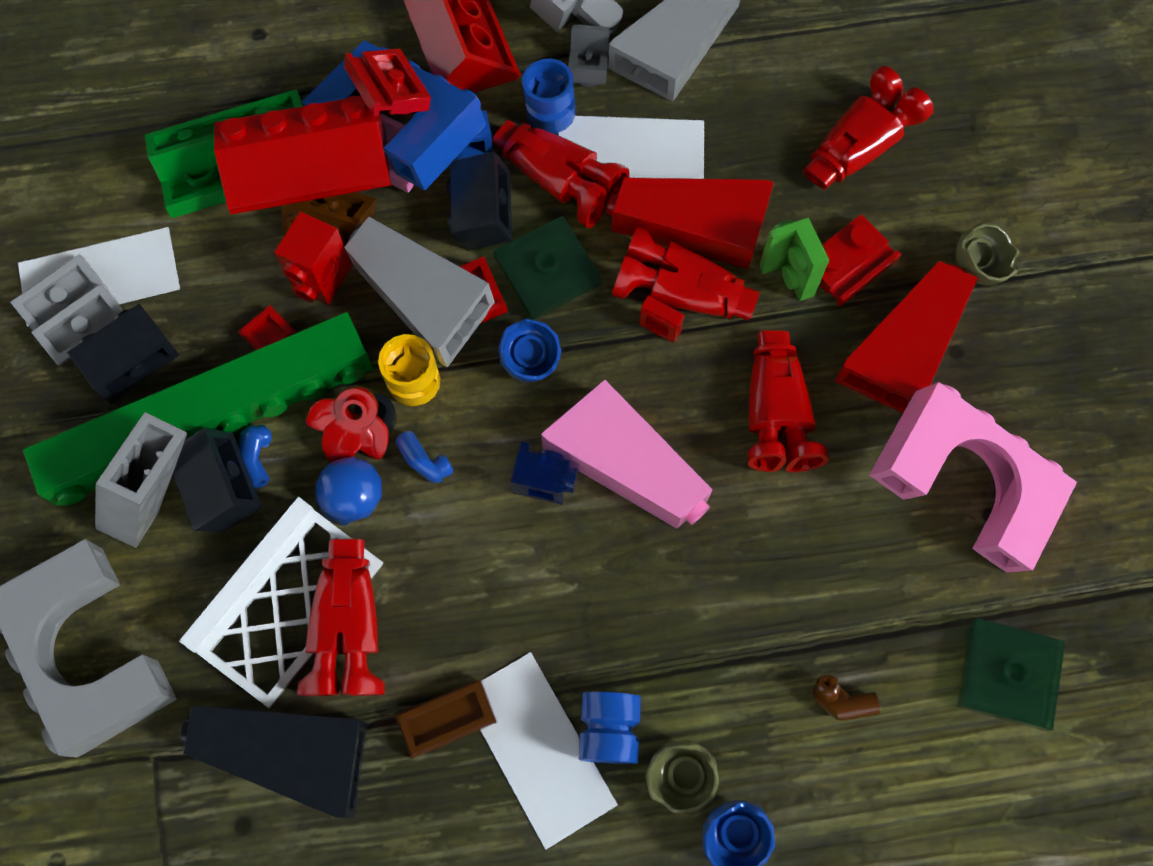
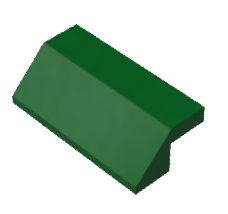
[144,89,303,219]

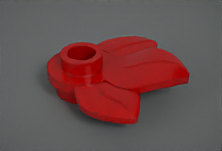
[306,386,389,463]

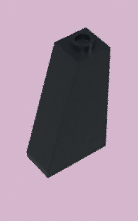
[181,706,367,819]

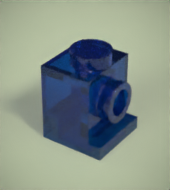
[511,441,579,505]

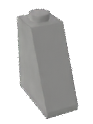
[95,412,187,548]

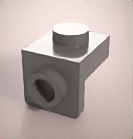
[568,25,610,87]

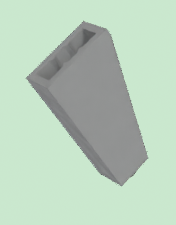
[608,0,740,102]
[344,217,495,367]

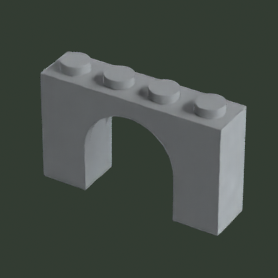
[0,539,177,758]

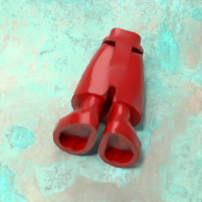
[803,66,934,190]
[492,120,630,229]
[611,226,760,321]
[747,330,829,473]
[297,539,385,696]

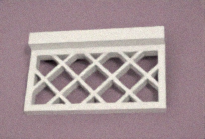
[179,497,384,708]

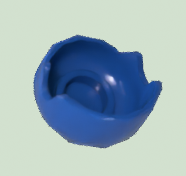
[497,318,562,382]
[315,457,382,526]
[702,800,775,866]

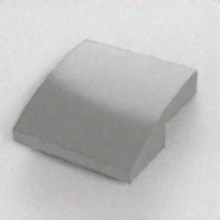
[10,254,124,366]

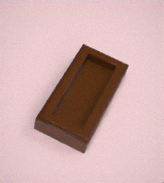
[395,679,498,759]

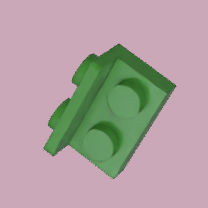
[759,217,829,301]

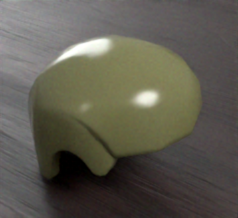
[955,223,1020,286]
[646,740,720,814]

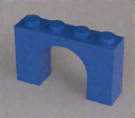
[302,40,486,191]

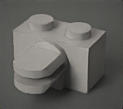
[530,0,623,36]

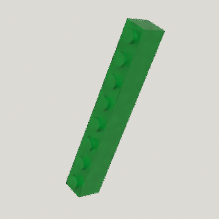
[23,312,373,506]

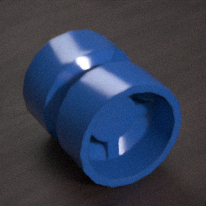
[522,59,575,134]
[578,692,641,764]

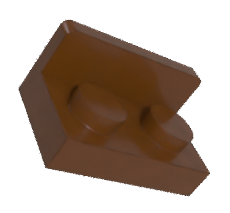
[281,192,376,246]

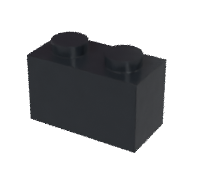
[447,151,513,250]
[67,304,180,404]
[172,428,262,532]

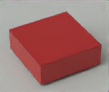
[639,295,685,343]
[238,305,297,351]

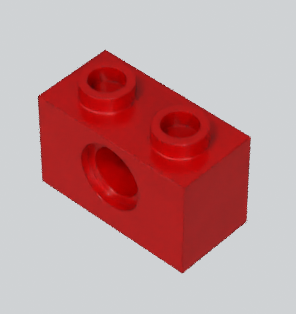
[274,211,352,306]

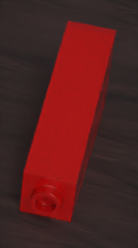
[606,177,774,269]
[834,261,978,413]

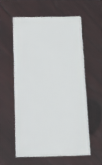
[559,116,704,179]
[18,227,180,327]
[481,652,618,850]

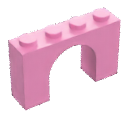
[869,382,1077,573]

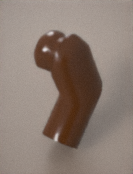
[812,675,880,721]

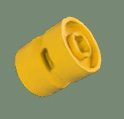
[378,334,441,406]

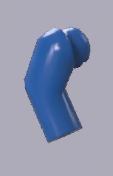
[238,425,272,489]
[395,431,453,483]

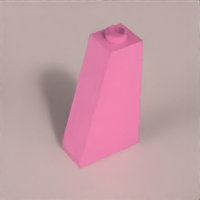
[541,380,713,529]

